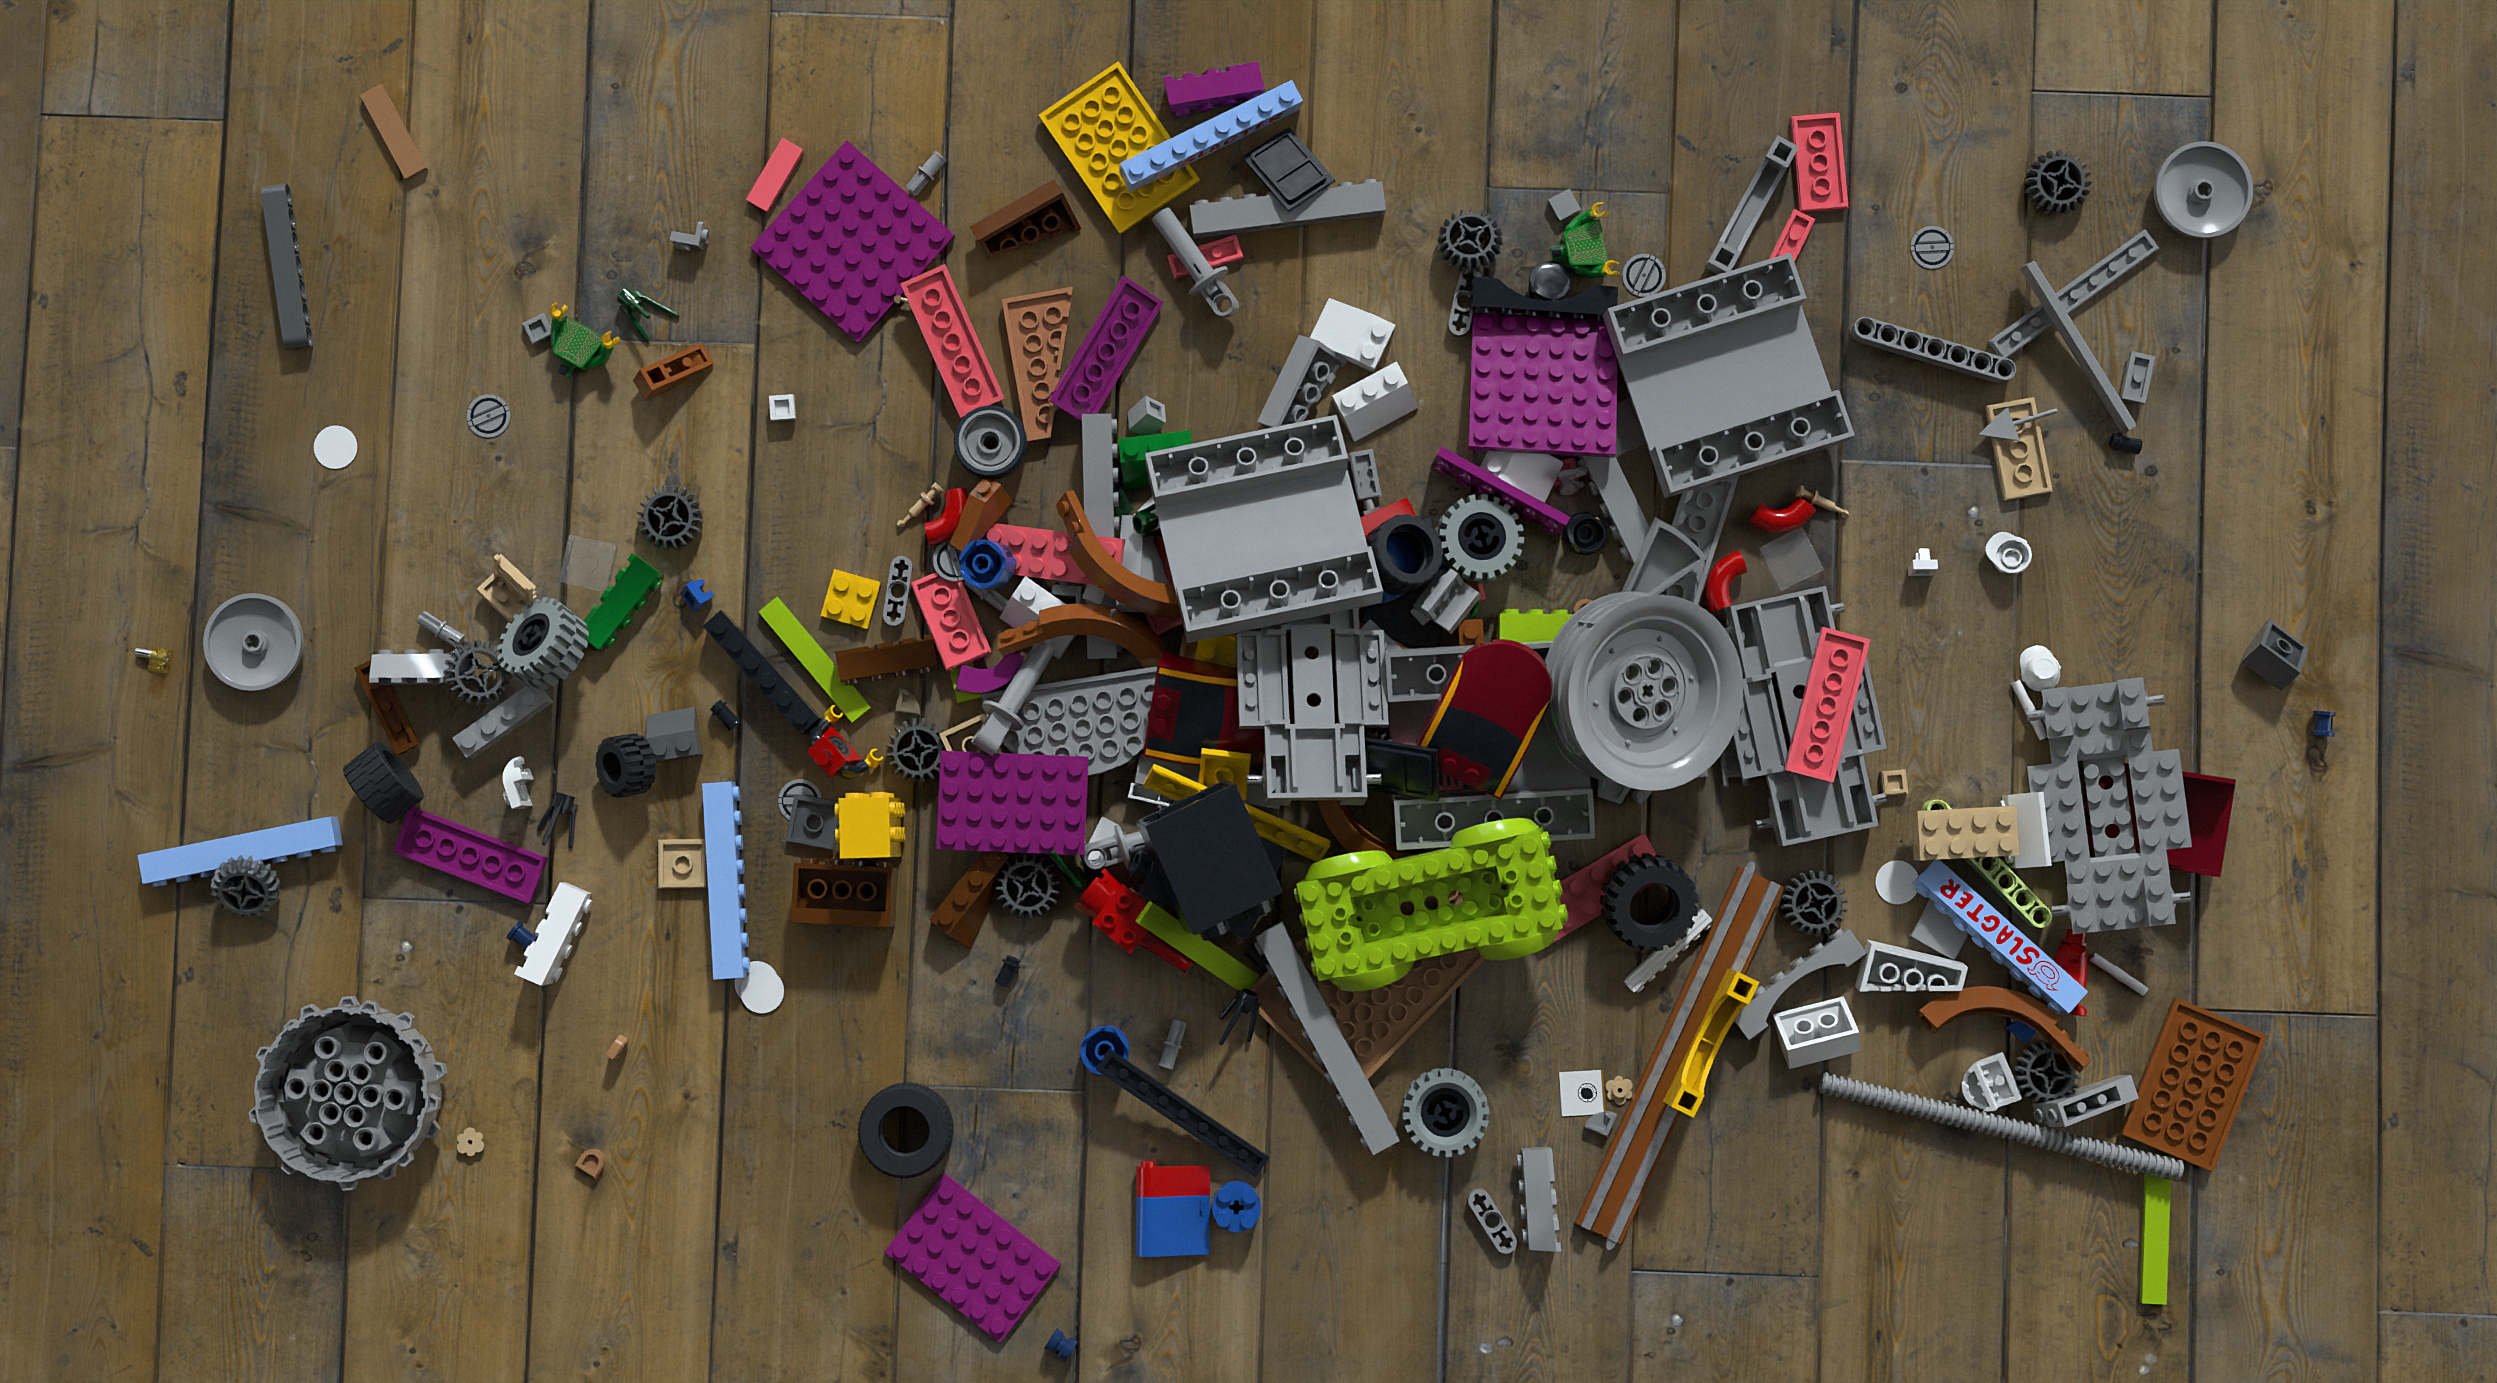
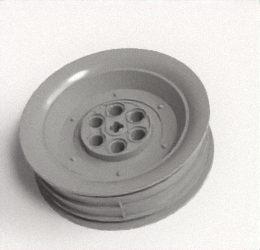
[1544,592,1743,791]

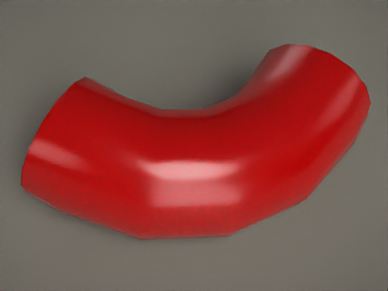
[925,488,969,546]
[1748,497,1816,533]
[1705,551,1747,613]

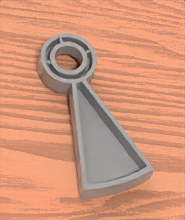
[1621,517,1707,595]

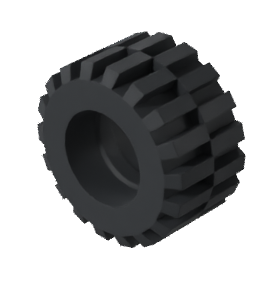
[595,733,656,798]

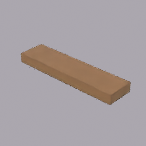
[360,84,428,180]

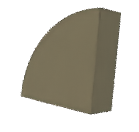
[896,688,921,715]

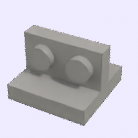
[1413,568,1481,634]

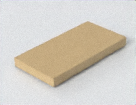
[1985,397,2053,501]

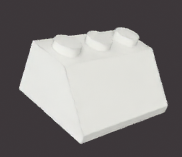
[1331,362,1418,442]
[1000,576,1076,660]
[1999,792,2052,868]
[1773,996,1860,1069]

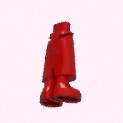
[2041,929,2088,1017]

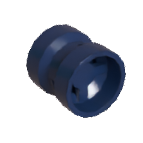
[1044,1328,1077,1362]

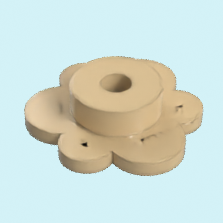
[1605,1076,1633,1105]
[457,1127,484,1156]

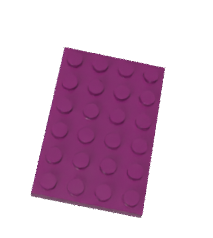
[936,751,1089,855]
[884,1173,1061,1342]

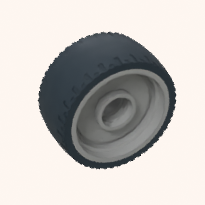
[954,406,1027,480]

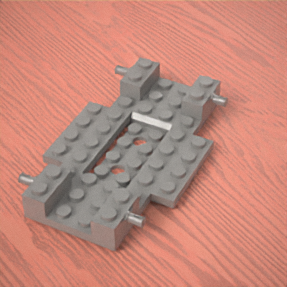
[1724,586,1887,846]
[1235,608,1389,806]
[2027,677,2192,934]

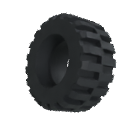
[1600,853,1699,952]

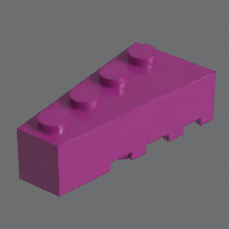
[1163,62,1265,118]

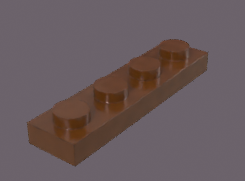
[354,660,421,755]

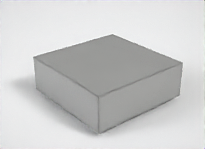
[1548,188,1581,222]
[522,313,551,346]

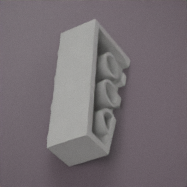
[1257,335,1348,428]
[369,649,475,685]
[453,676,553,759]
[1517,1147,1561,1252]

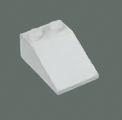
[1310,298,1395,373]
[1480,451,1563,503]

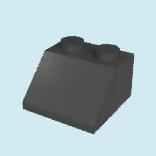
[2242,619,2308,690]
[646,707,704,763]

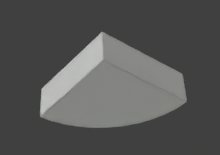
[1584,1111,1617,1137]

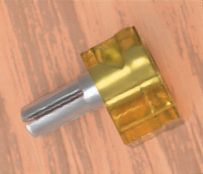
[134,647,173,674]

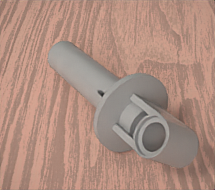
[1152,208,1239,317]
[971,642,1055,756]
[1082,825,1148,870]

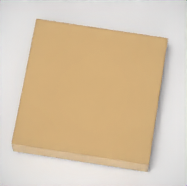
[658,839,708,888]

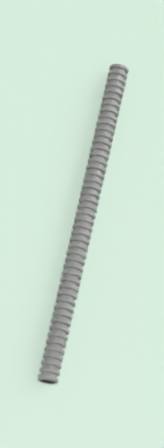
[1819,1072,2184,1182]

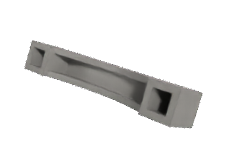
[1704,136,1799,275]
[1733,928,1867,1040]

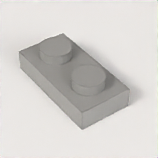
[2120,351,2155,405]

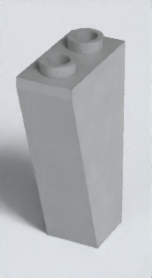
[2032,1075,2139,1127]

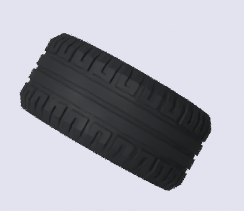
[857,1082,954,1179]

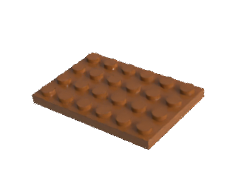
[2120,997,2268,1172]

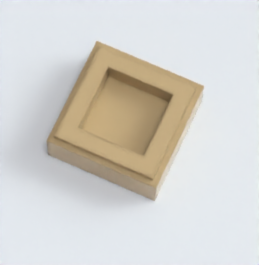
[1880,769,1908,796]

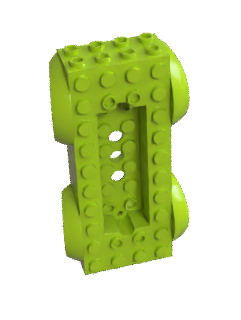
[1294,818,1568,992]

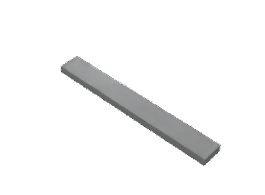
[1988,229,2160,358]
[2019,261,2136,432]

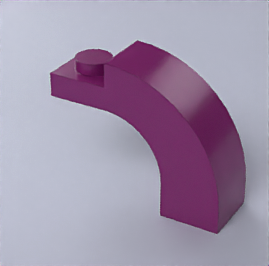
[954,628,1025,695]

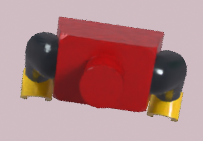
[807,705,883,780]

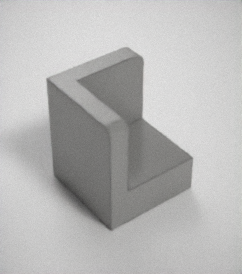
[1128,396,1166,436]

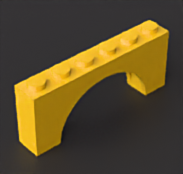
[1663,969,1760,1118]

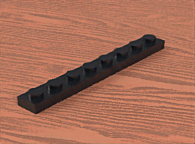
[1095,1048,1270,1178]

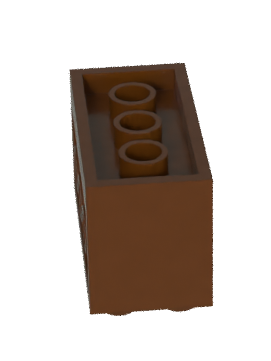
[791,858,898,927]

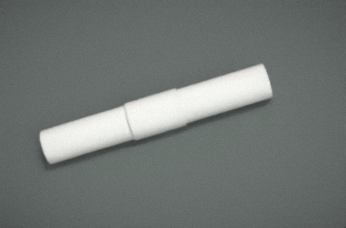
[2011,680,2047,740]
[2089,952,2148,996]

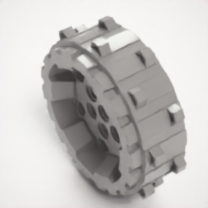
[248,996,448,1191]

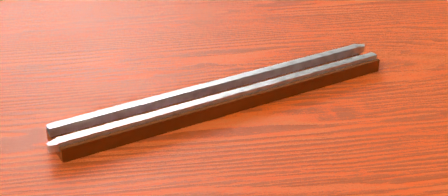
[1574,862,1784,1250]

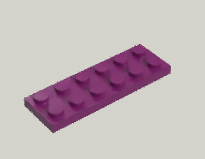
[1048,276,1164,422]
[1431,446,1570,535]
[392,807,549,904]

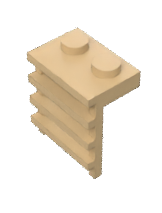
[477,554,537,624]

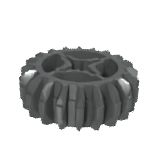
[2024,149,2092,216]
[1437,208,1503,273]
[637,485,704,550]
[443,639,511,706]
[886,718,949,783]
[995,853,1061,919]
[211,855,280,919]
[1781,870,1848,937]
[2014,1039,2082,1103]

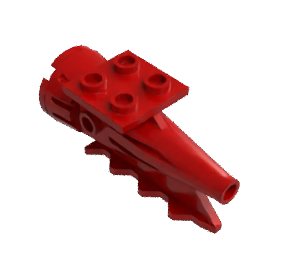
[1074,868,1194,973]

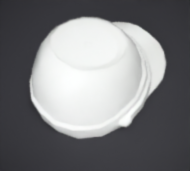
[1985,532,2032,574]
[2020,645,2061,692]

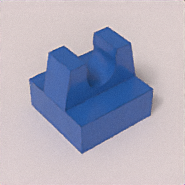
[680,579,714,613]

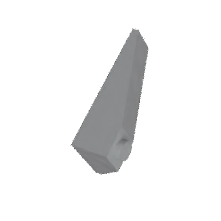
[1116,515,1170,613]

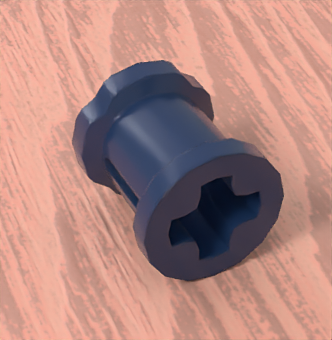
[2311,711,2336,737]
[506,921,538,952]

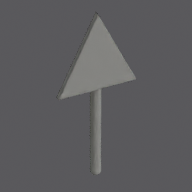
[1978,407,2058,441]

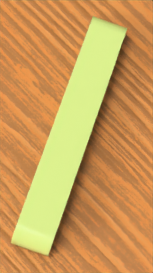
[1922,800,2052,928]

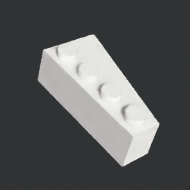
[514,882,592,986]
[1855,940,1968,992]

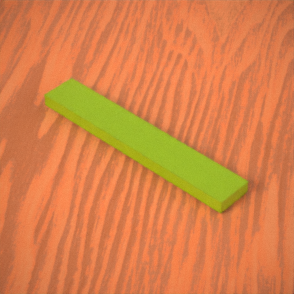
[759,597,872,723]
[1136,901,1260,991]
[2140,1155,2172,1305]

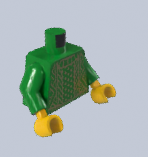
[1550,202,1620,279]
[549,302,620,378]

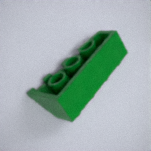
[583,553,664,651]

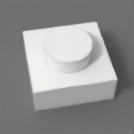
[769,394,796,421]

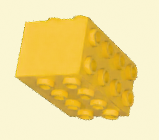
[835,792,906,859]

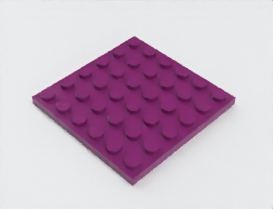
[750,140,955,344]
[1468,312,1617,458]

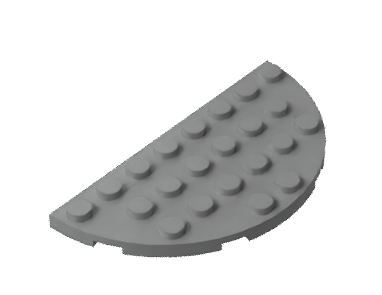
[981,667,1157,776]

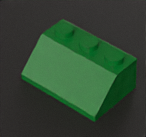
[1118,430,1192,490]

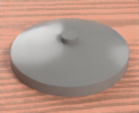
[2153,141,2253,239]
[203,593,304,691]

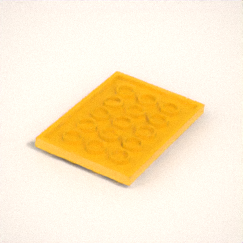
[1039,61,1200,235]

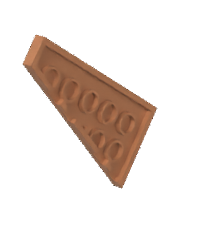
[1002,287,1074,443]

